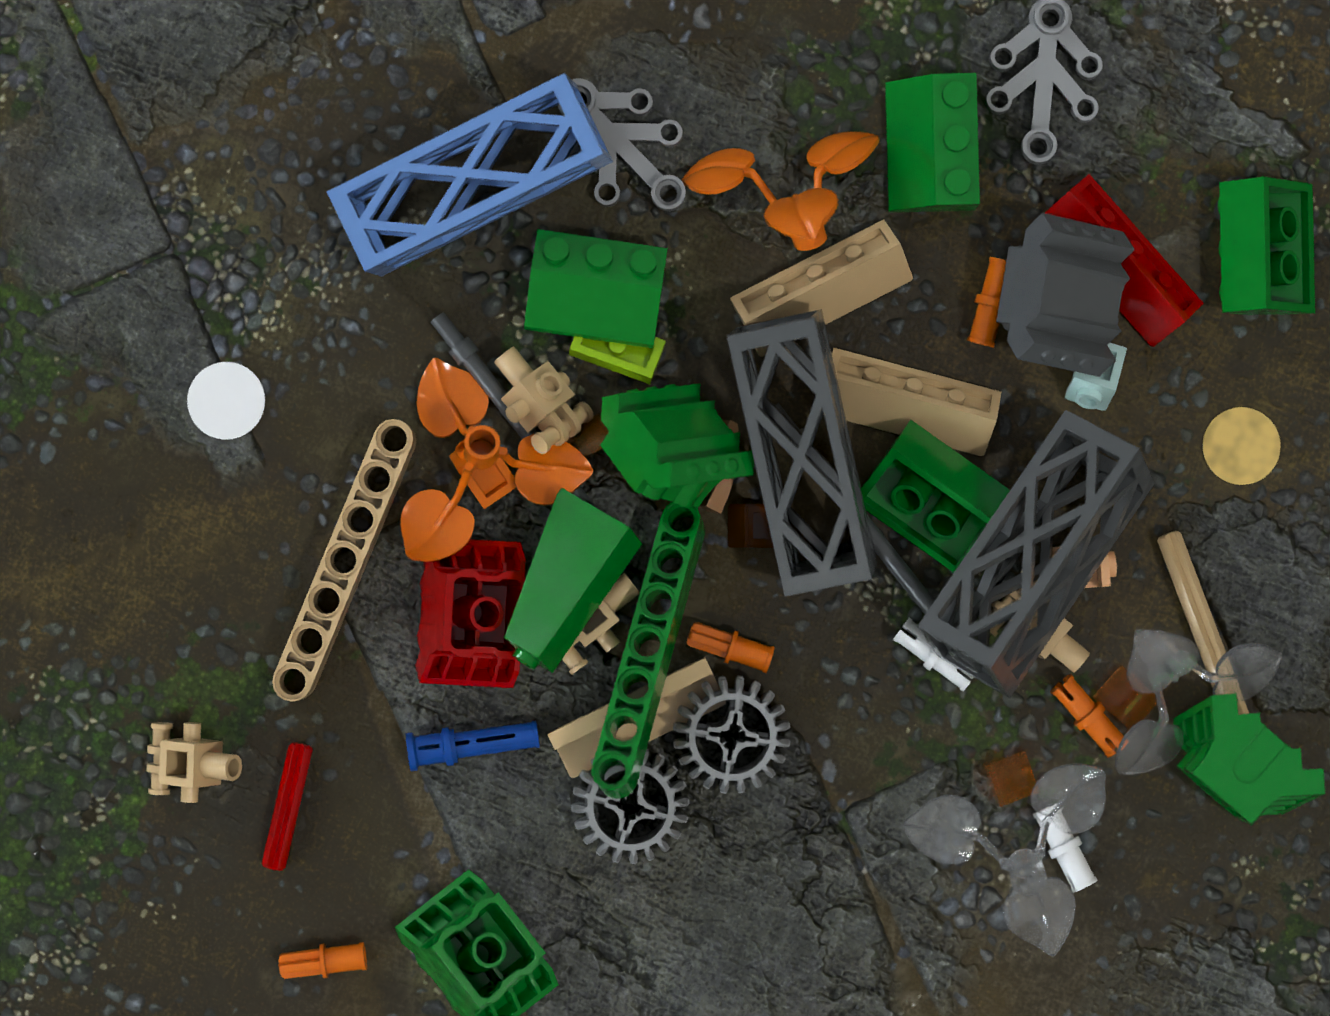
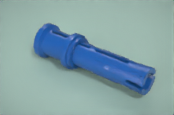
[405,720,540,772]

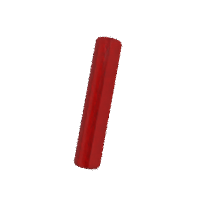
[262,742,313,871]

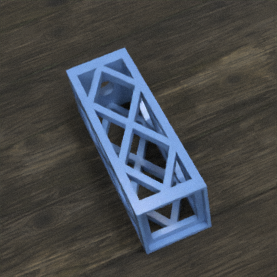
[327,73,613,277]

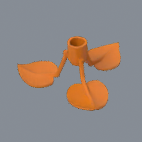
[682,132,880,251]
[400,358,593,562]

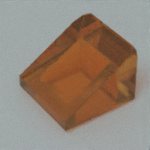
[573,412,609,458]
[1092,665,1159,732]
[984,750,1039,807]

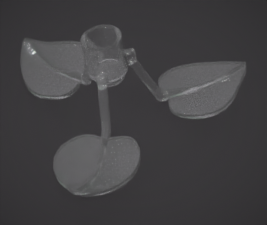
[1115,630,1282,775]
[903,763,1106,957]

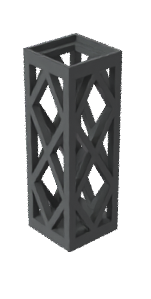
[727,309,878,596]
[918,410,1155,698]

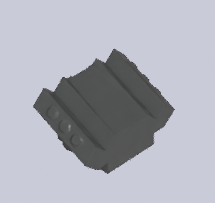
[996,213,1135,377]

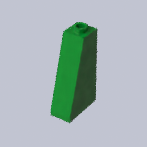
[504,488,642,673]

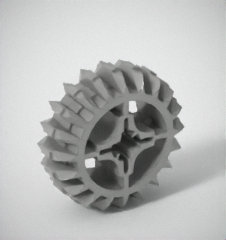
[673,675,791,794]
[571,748,689,864]

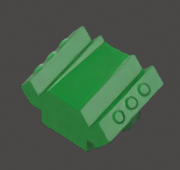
[600,383,754,508]
[1173,693,1325,826]
[394,869,559,1016]

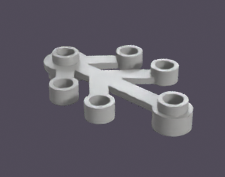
[985,0,1103,165]
[557,78,686,211]

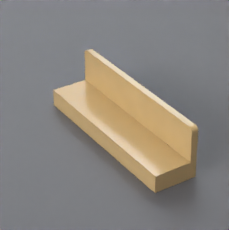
[730,219,913,357]
[823,348,1001,456]
[547,657,726,778]

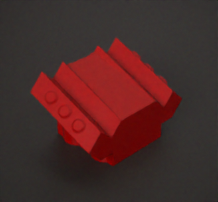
[415,539,526,688]

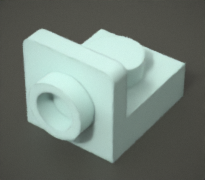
[1065,343,1127,411]

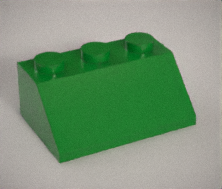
[885,73,980,213]
[1218,177,1315,315]
[524,229,668,348]
[861,420,1010,573]

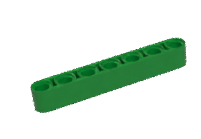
[592,502,705,799]

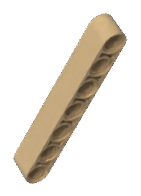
[272,419,417,702]

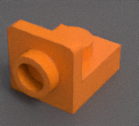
[449,439,516,509]

